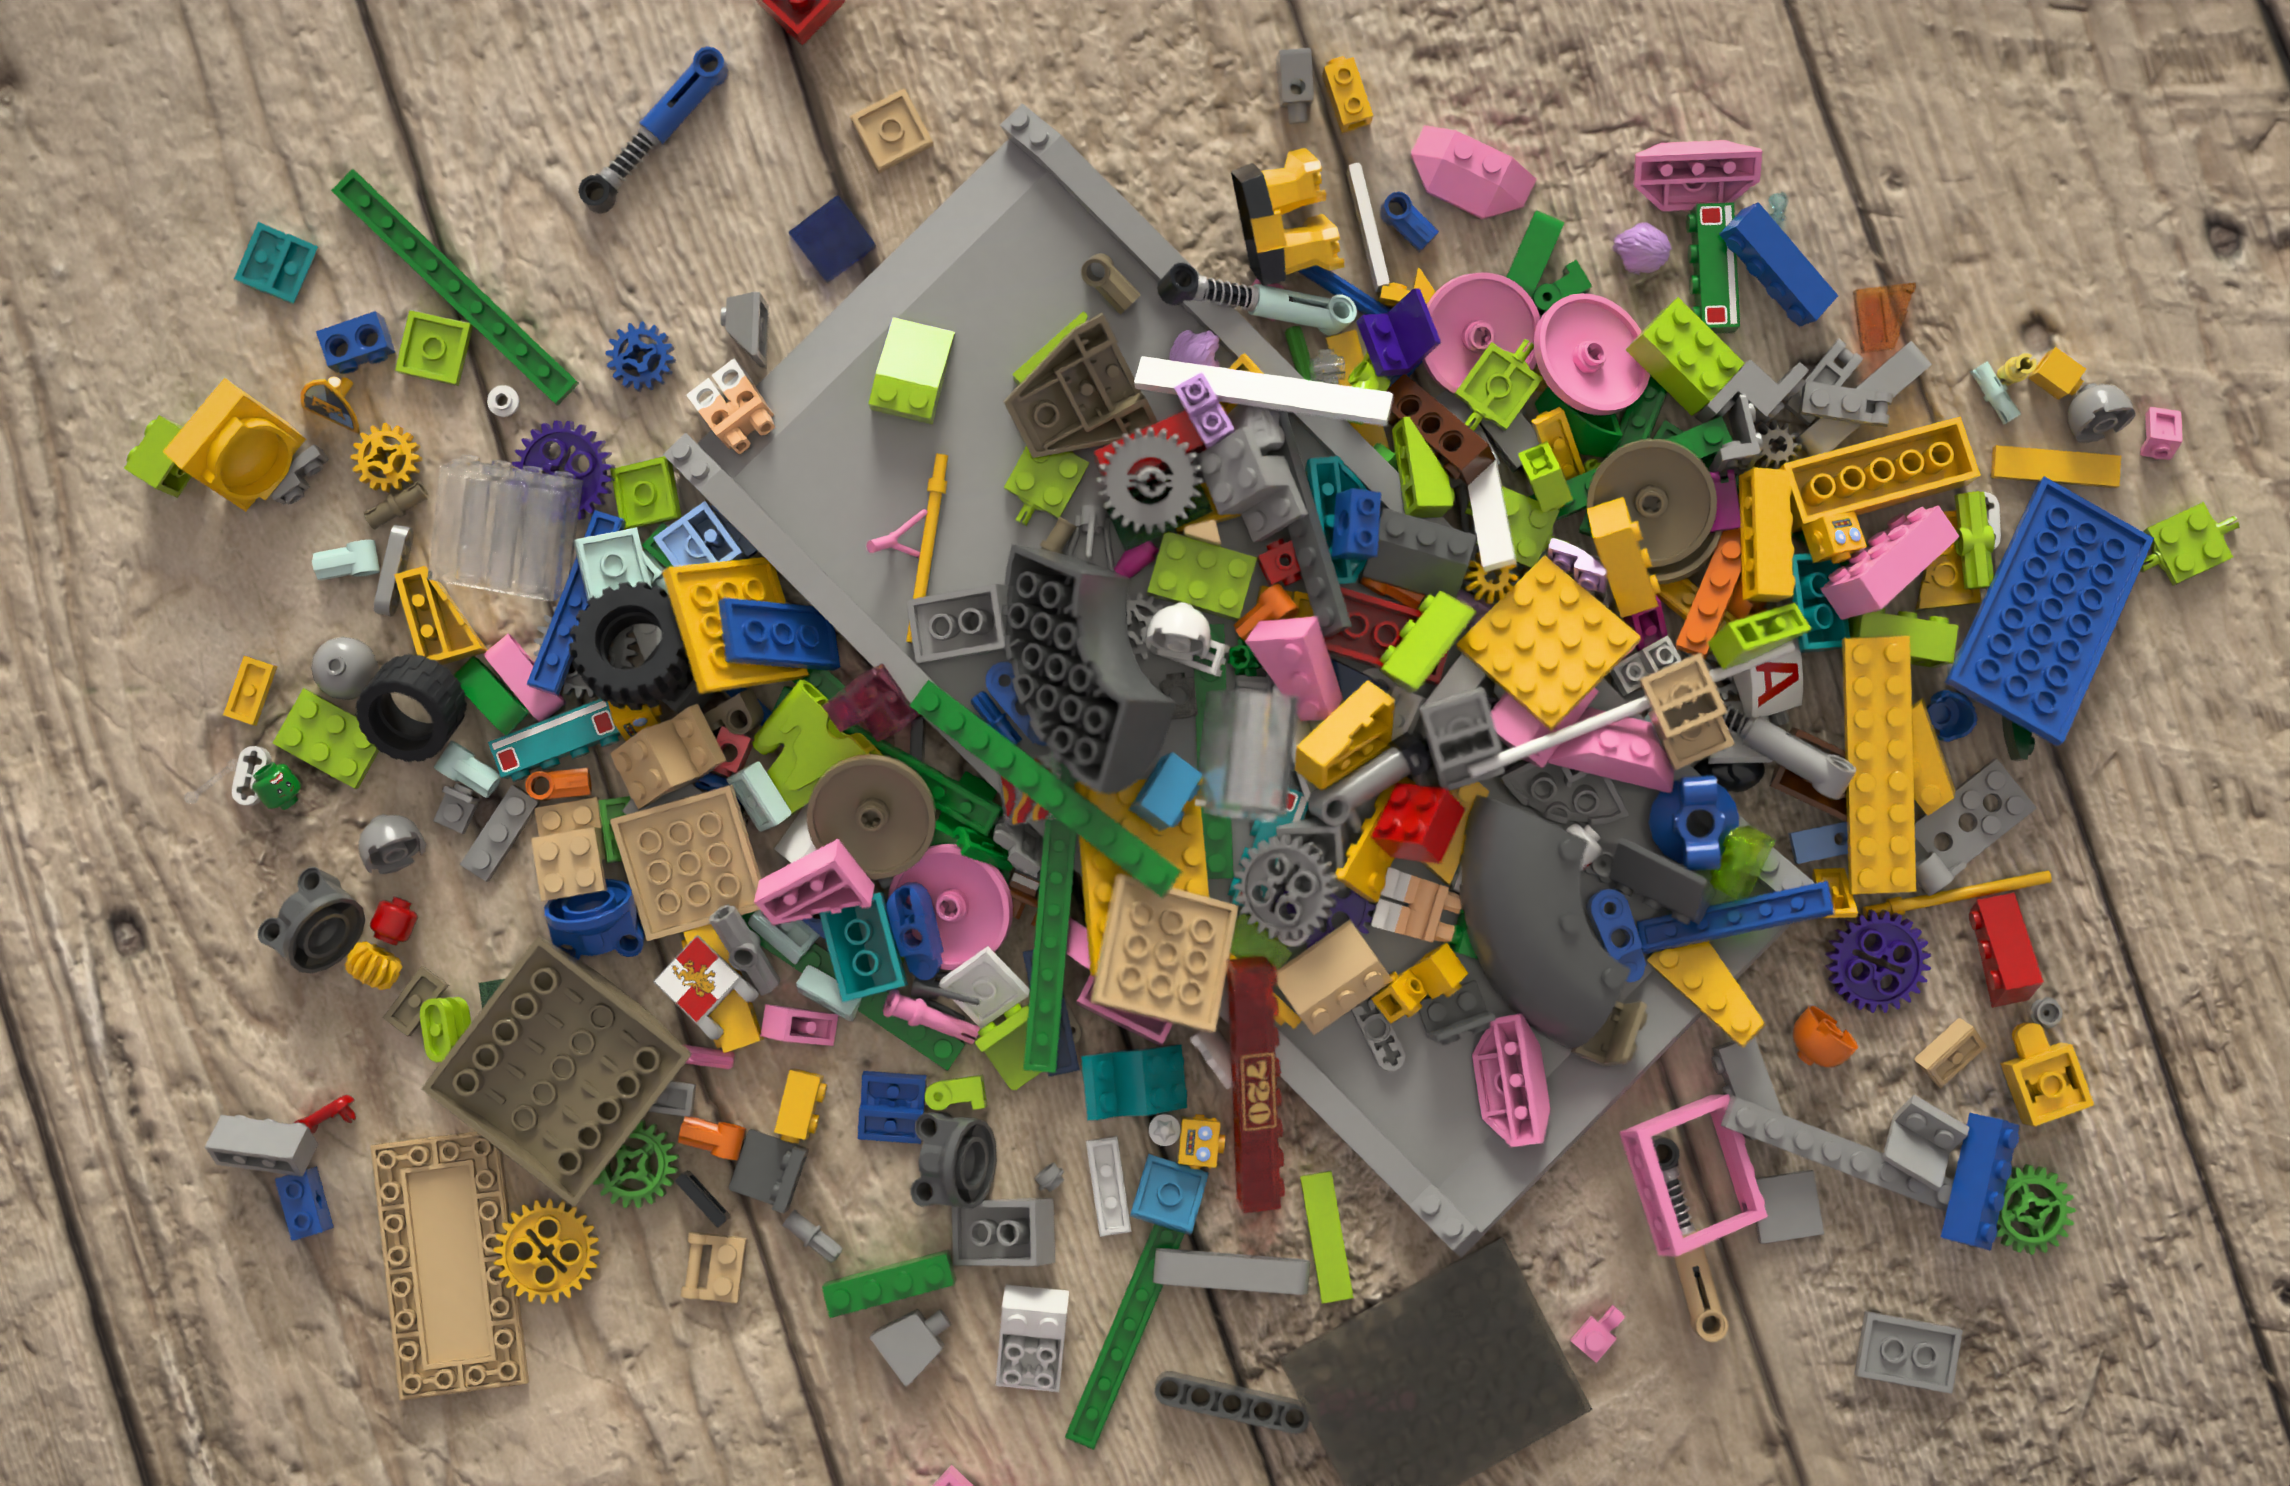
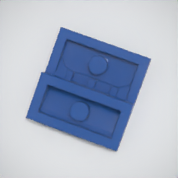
[858,1071,927,1144]

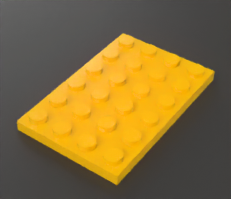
[1074,779,1209,976]

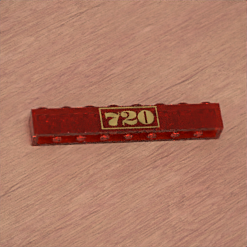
[1227,956,1285,1213]

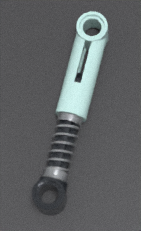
[1157,263,1357,336]

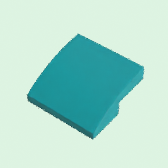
[234,222,318,304]

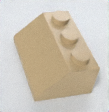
[1271,920,1393,1035]

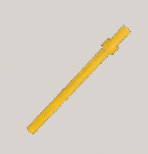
[906,454,948,643]
[1863,870,2052,919]

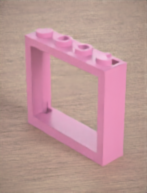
[1619,1094,1768,1256]

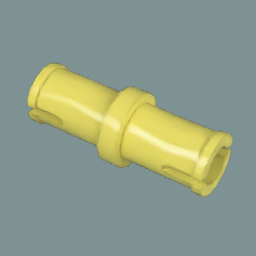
[1997,353,2037,386]

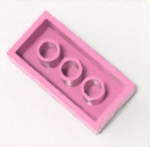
[1821,506,1960,620]

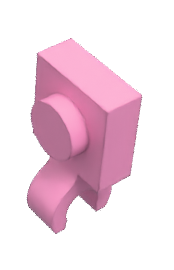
[1570,1305,1625,1363]

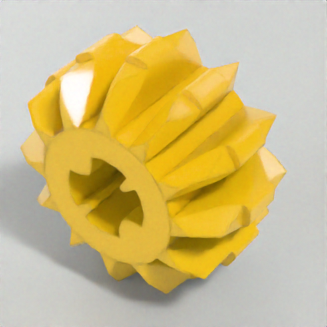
[1464,552,1518,605]
[344,942,403,990]

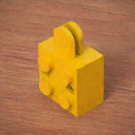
[2000,1022,2094,1126]

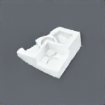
[1190,1027,1247,1089]

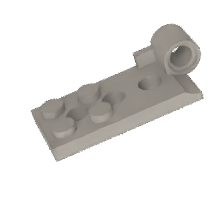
[1915,759,2037,896]

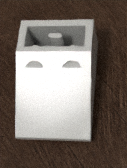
[996,1284,1069,1392]

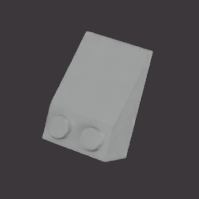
[906,584,1008,663]
[952,1198,1055,1266]

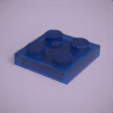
[788,195,877,284]

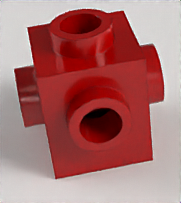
[1257,538,1302,587]

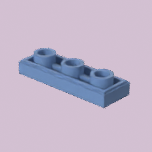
[1788,822,1848,864]

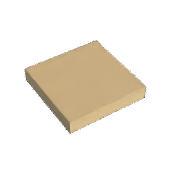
[850,88,934,173]

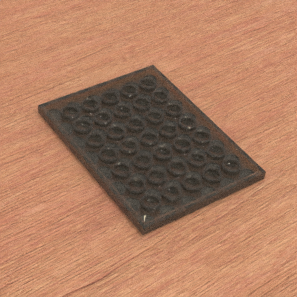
[1278,1236,1593,1486]

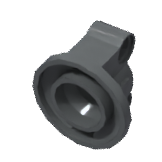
[258,867,365,974]
[910,1112,997,1209]

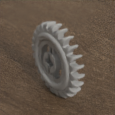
[1097,427,1203,534]

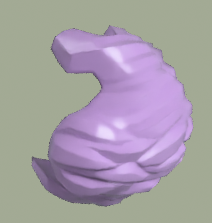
[1613,222,1671,274]
[1169,330,1220,368]

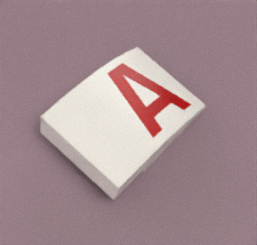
[1733,637,1803,719]

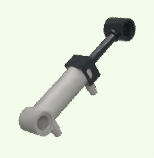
[1308,693,1499,834]

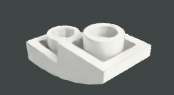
[1610,635,1682,696]

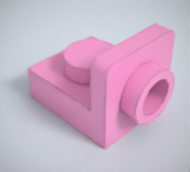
[2140,407,2182,460]

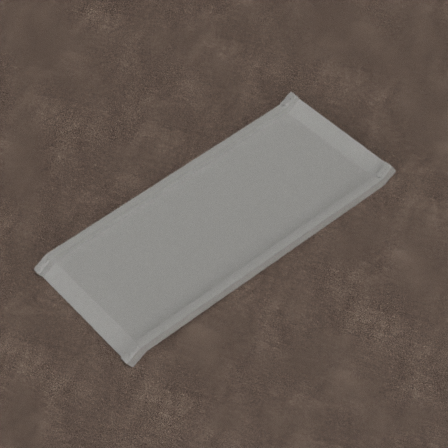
[663,103,1815,1258]

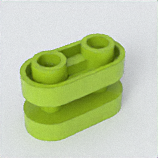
[419,997,472,1062]

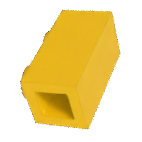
[1322,56,1373,134]
[774,1068,827,1144]

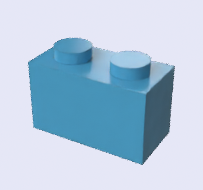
[1129,752,1203,831]

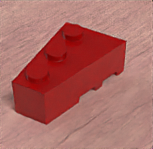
[1969,892,2044,1008]

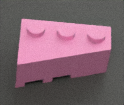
[1245,617,1343,721]
[754,839,874,925]

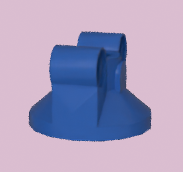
[1648,776,1739,871]
[544,879,645,960]

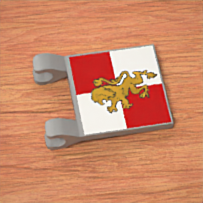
[653,935,759,1040]

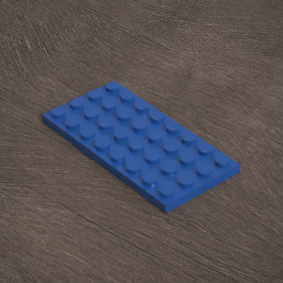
[1945,476,2154,747]

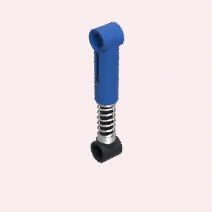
[578,47,729,214]

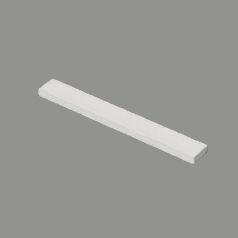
[1134,356,1393,426]

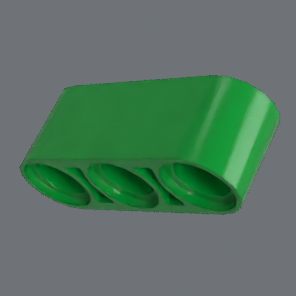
[1506,210,1565,298]
[453,655,529,736]

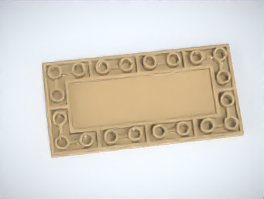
[371,1131,529,1401]

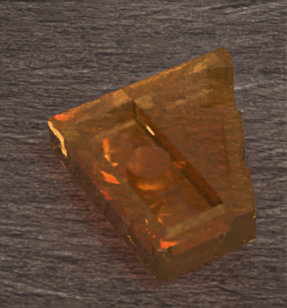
[1853,282,1916,353]

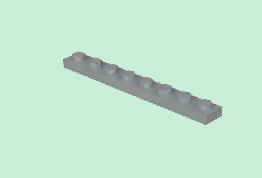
[1721,1095,1954,1211]

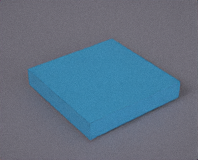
[1130,1154,1209,1235]

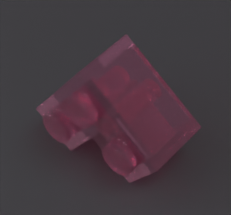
[822,663,918,742]

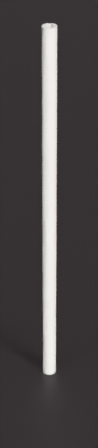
[1467,640,1795,778]

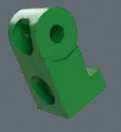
[1531,260,1592,315]

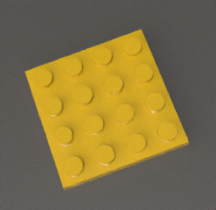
[1456,555,1641,731]
[662,557,809,694]

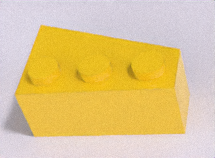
[1587,497,1661,618]
[394,566,487,665]
[1295,680,1395,791]
[1912,697,1956,816]

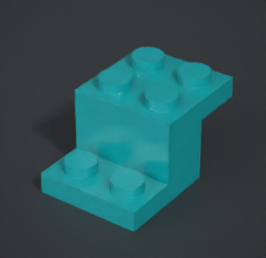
[1081,1044,1188,1121]

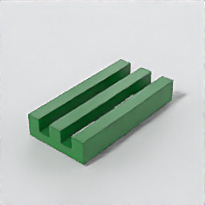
[952,826,1014,872]

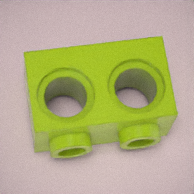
[1518,441,1573,512]

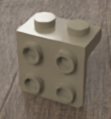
[1571,1001,1647,1067]

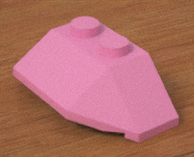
[1411,126,1537,219]
[1633,140,1762,211]
[1548,707,1674,793]
[1472,1014,1551,1147]

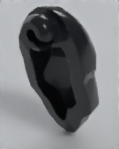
[1693,757,1765,792]

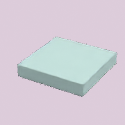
[573,527,652,600]

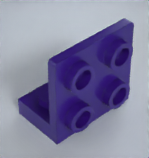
[1356,288,1441,377]

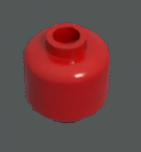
[370,896,418,946]

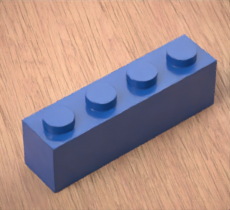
[1719,202,1838,327]
[1941,1113,2020,1251]

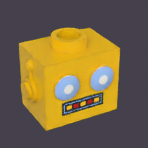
[1802,511,1867,564]
[608,701,663,741]
[1178,1114,1225,1169]

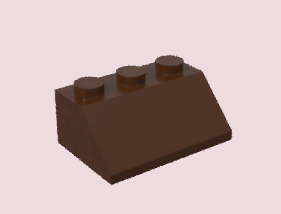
[1769,727,1847,822]

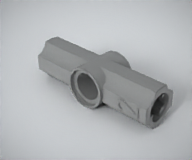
[709,904,780,996]

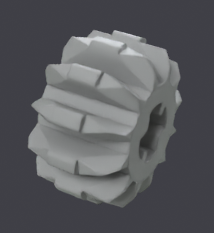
[1756,420,1802,469]

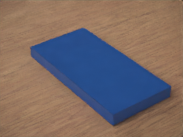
[718,598,841,671]

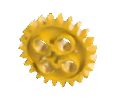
[493,1198,599,1304]

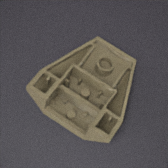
[1003,313,1158,458]

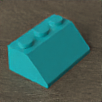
[1792,554,1850,653]
[819,892,908,1003]

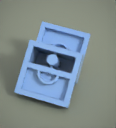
[653,501,759,567]

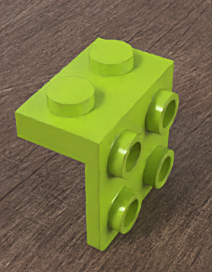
[975,1003,1041,1090]

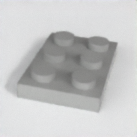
[1854,1311,1963,1394]

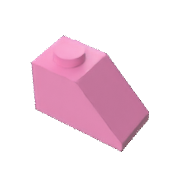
[760,1004,838,1046]

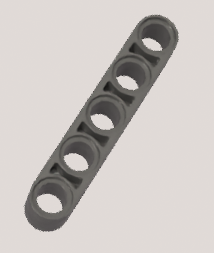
[1155,1371,1309,1434]

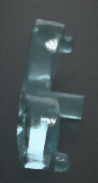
[1768,192,1788,227]

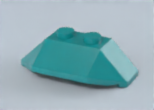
[1305,456,1367,585]

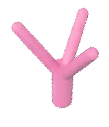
[866,509,928,558]

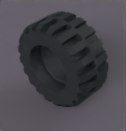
[569,582,693,710]

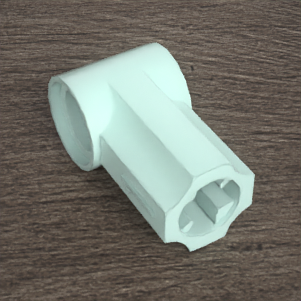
[312,540,380,581]
[434,740,501,798]

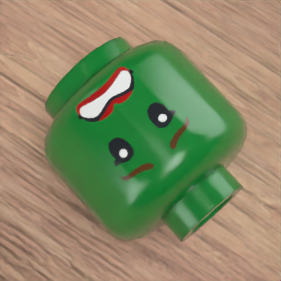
[252,762,301,810]

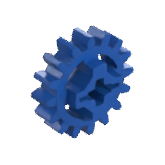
[605,322,676,392]

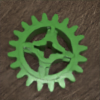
[593,1119,679,1208]
[1997,1164,2076,1255]

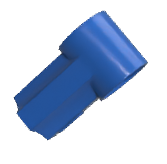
[1380,192,1439,252]

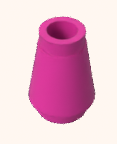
[1113,534,1159,578]

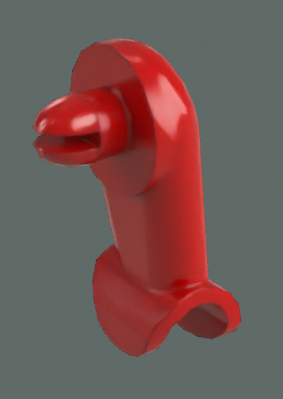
[294,1095,356,1135]

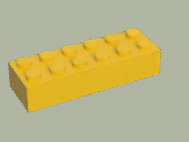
[1778,417,1981,533]

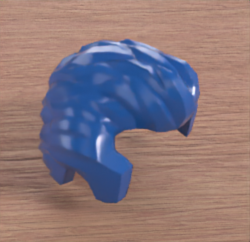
[1926,690,1978,742]

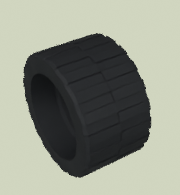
[356,654,467,762]

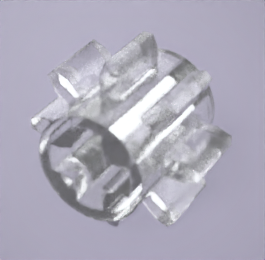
[1309,349,1345,385]

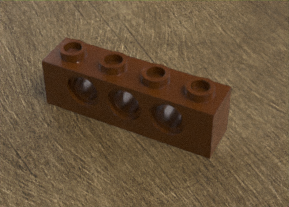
[1386,375,1496,485]

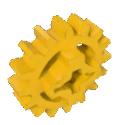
[350,423,422,493]

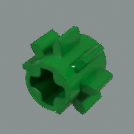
[1227,638,1264,677]

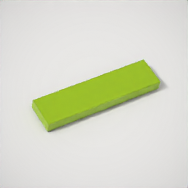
[1300,1171,1353,1304]

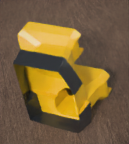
[1231,148,1344,286]

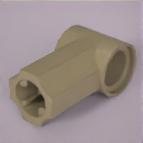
[1081,253,1141,315]

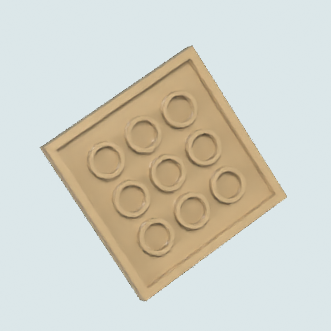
[610,784,761,941]
[1091,874,1238,1033]

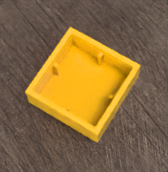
[163,378,306,512]

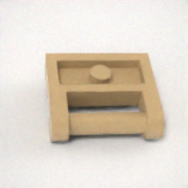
[681,1232,747,1303]

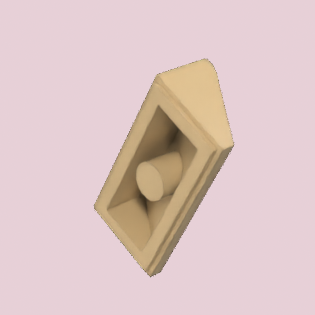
[1182,519,1221,546]
[1914,1018,1987,1089]

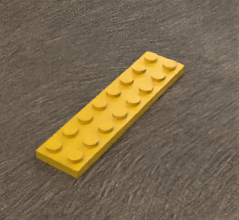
[1842,635,1916,894]

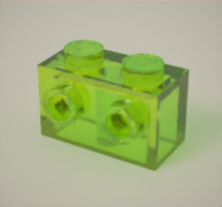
[1710,825,1776,900]
[1230,913,1293,983]

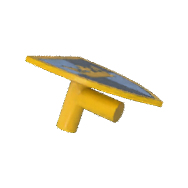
[300,377,360,434]

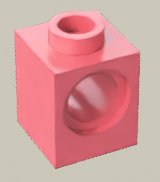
[713,726,754,777]

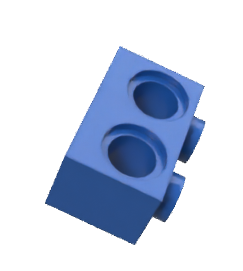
[316,311,396,374]

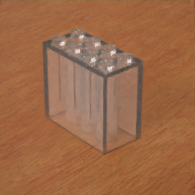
[428,455,583,601]
[1195,690,1298,822]

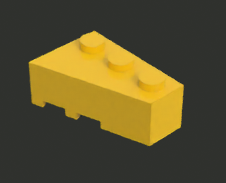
[1419,782,1490,885]

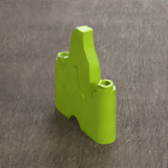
[752,680,884,820]

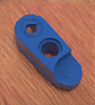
[985,662,1048,746]
[886,882,944,980]
[1586,889,1647,983]

